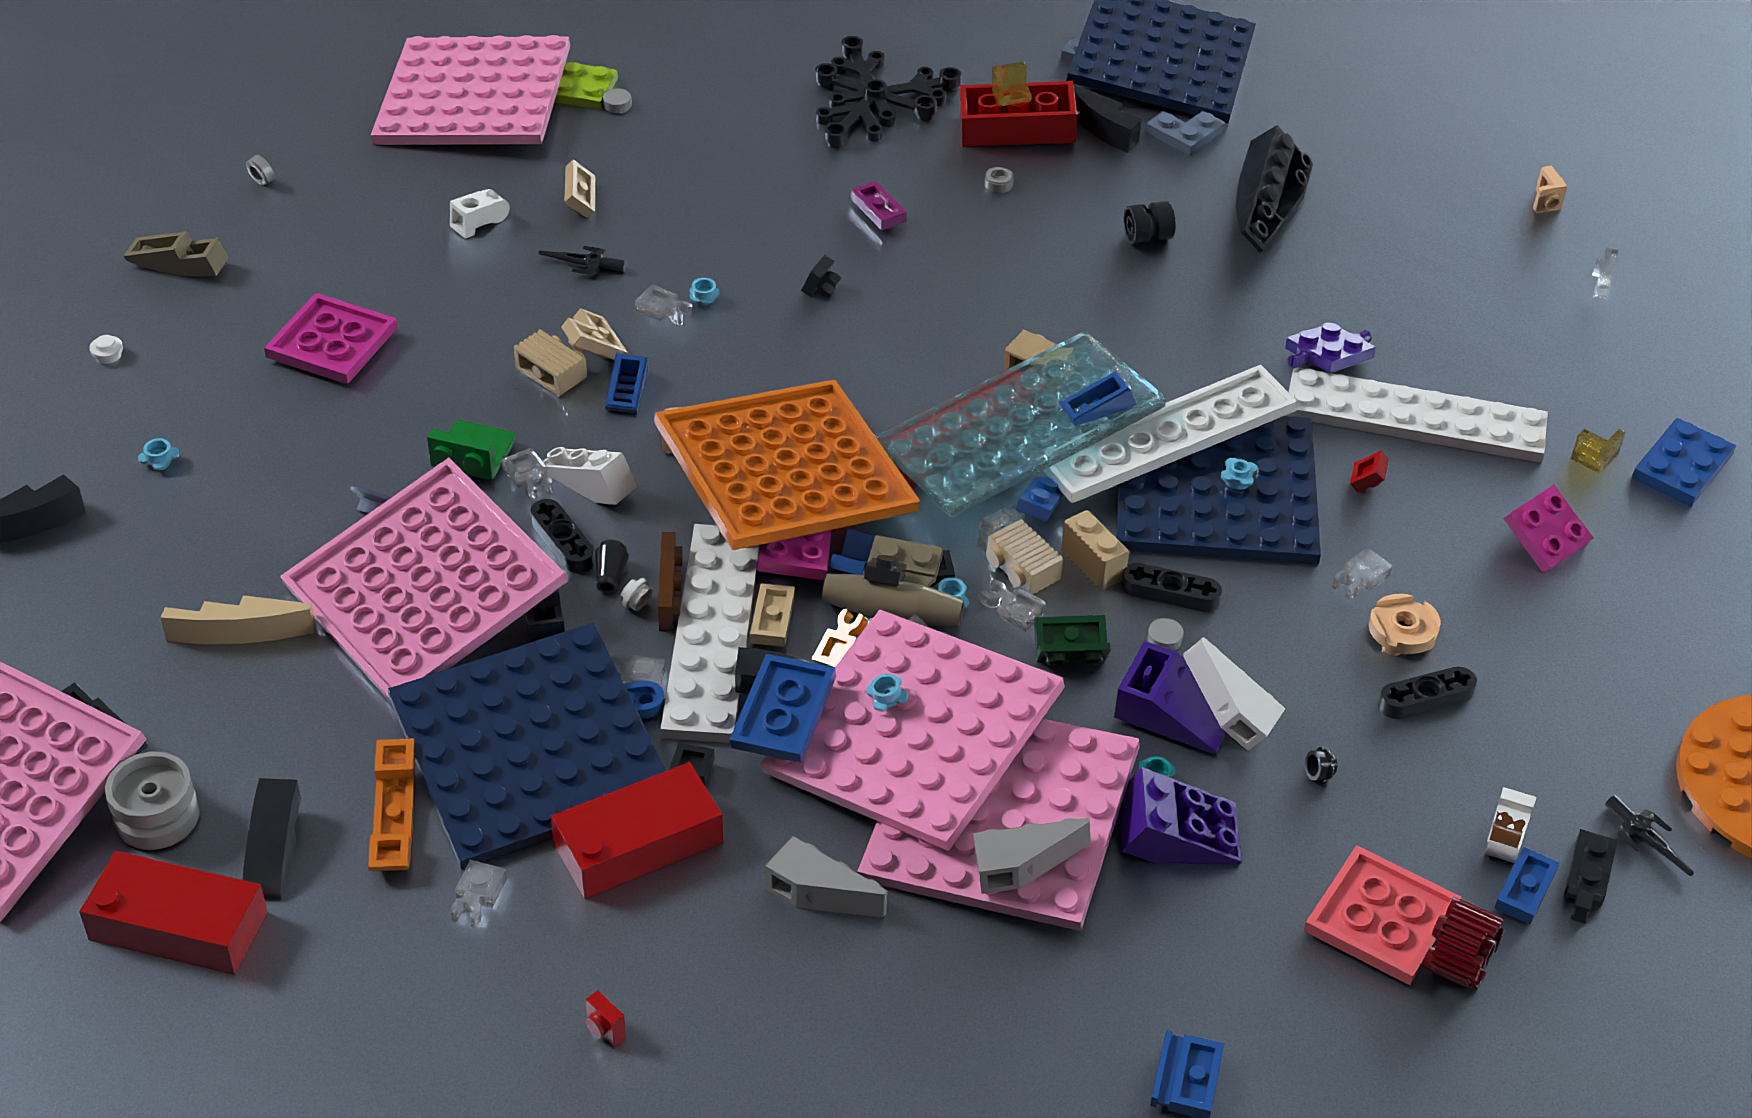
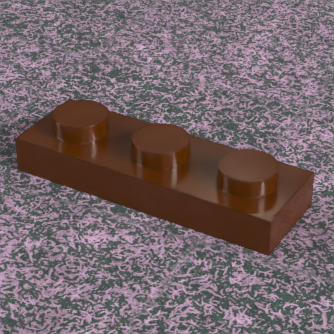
[658,532,683,631]

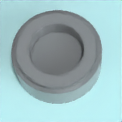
[603,89,632,113]
[246,155,275,186]
[984,167,1014,193]
[1147,618,1184,651]

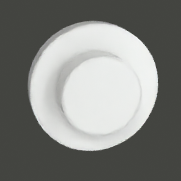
[90,335,123,364]
[621,578,653,611]

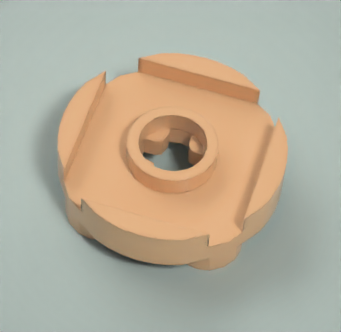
[1368,594,1441,656]

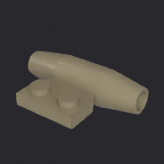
[822,535,964,627]

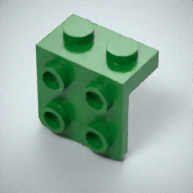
[427,420,516,480]

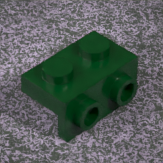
[1034,615,1111,666]

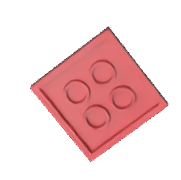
[1304,845,1462,985]

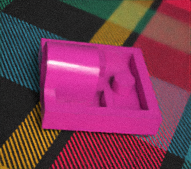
[1503,484,1594,573]
[757,530,832,581]

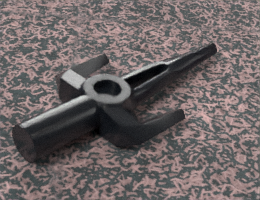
[538,246,627,275]
[1605,795,1694,876]

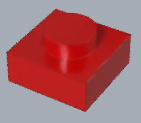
[1350,451,1389,493]
[585,990,626,1047]

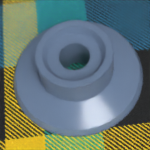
[350,486,391,516]

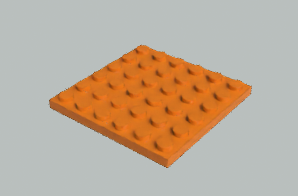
[654,379,920,550]

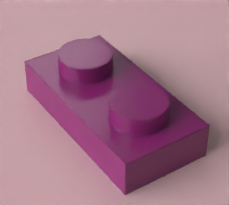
[851,181,907,230]

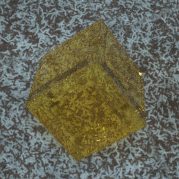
[992,62,1032,106]
[1571,429,1625,474]

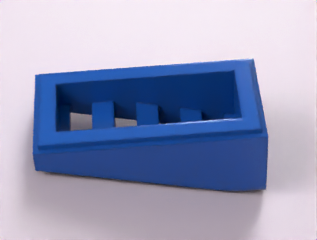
[605,353,648,414]
[1059,371,1136,426]

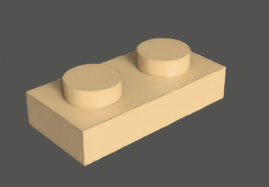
[564,160,595,218]
[750,583,795,647]

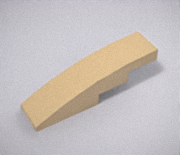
[160,595,317,644]

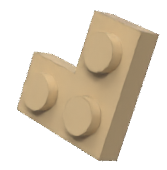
[561,308,628,360]

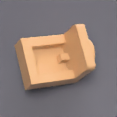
[1533,165,1567,213]

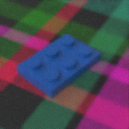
[1632,418,1736,507]
[730,654,836,763]

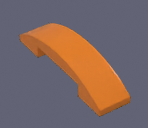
[368,738,415,871]

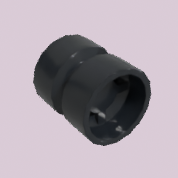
[1123,201,1176,244]

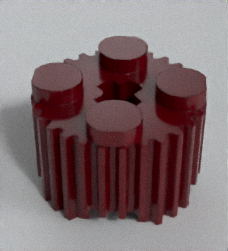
[1422,897,1505,990]

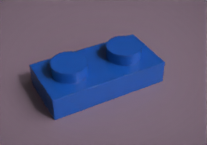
[1015,476,1064,522]
[1494,847,1560,925]

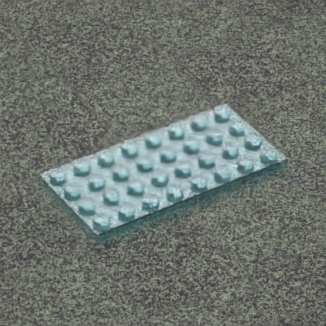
[875,331,1166,518]

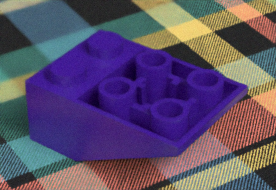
[1114,641,1227,755]
[1119,767,1242,865]

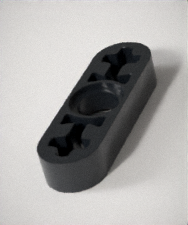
[531,499,595,573]
[1122,563,1222,612]
[1378,666,1477,719]

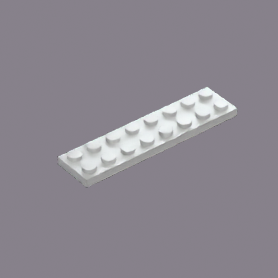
[1038,365,1297,503]
[1285,367,1548,463]
[661,524,760,743]

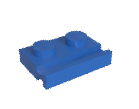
[1150,1030,1224,1118]

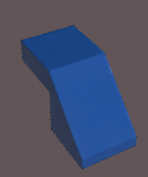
[829,528,876,575]

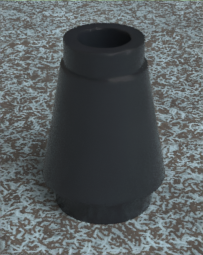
[595,540,629,593]

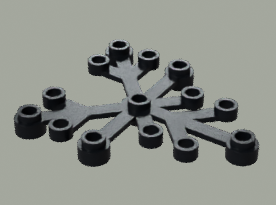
[815,36,962,148]

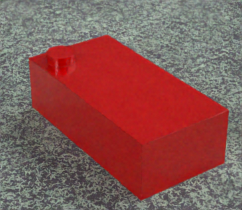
[960,81,1077,147]
[551,762,724,899]
[79,850,268,975]

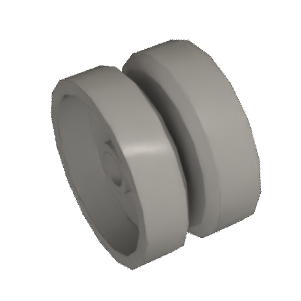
[105,751,200,850]

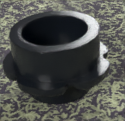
[1305,747,1338,783]

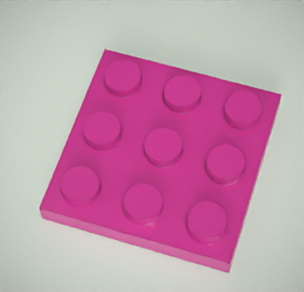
[264,293,398,384]

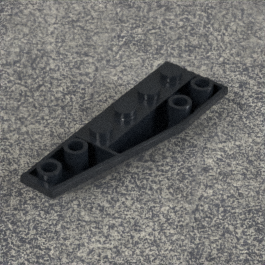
[1236,125,1313,253]

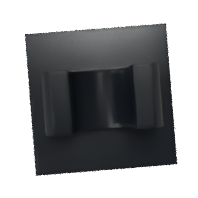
[801,254,841,297]

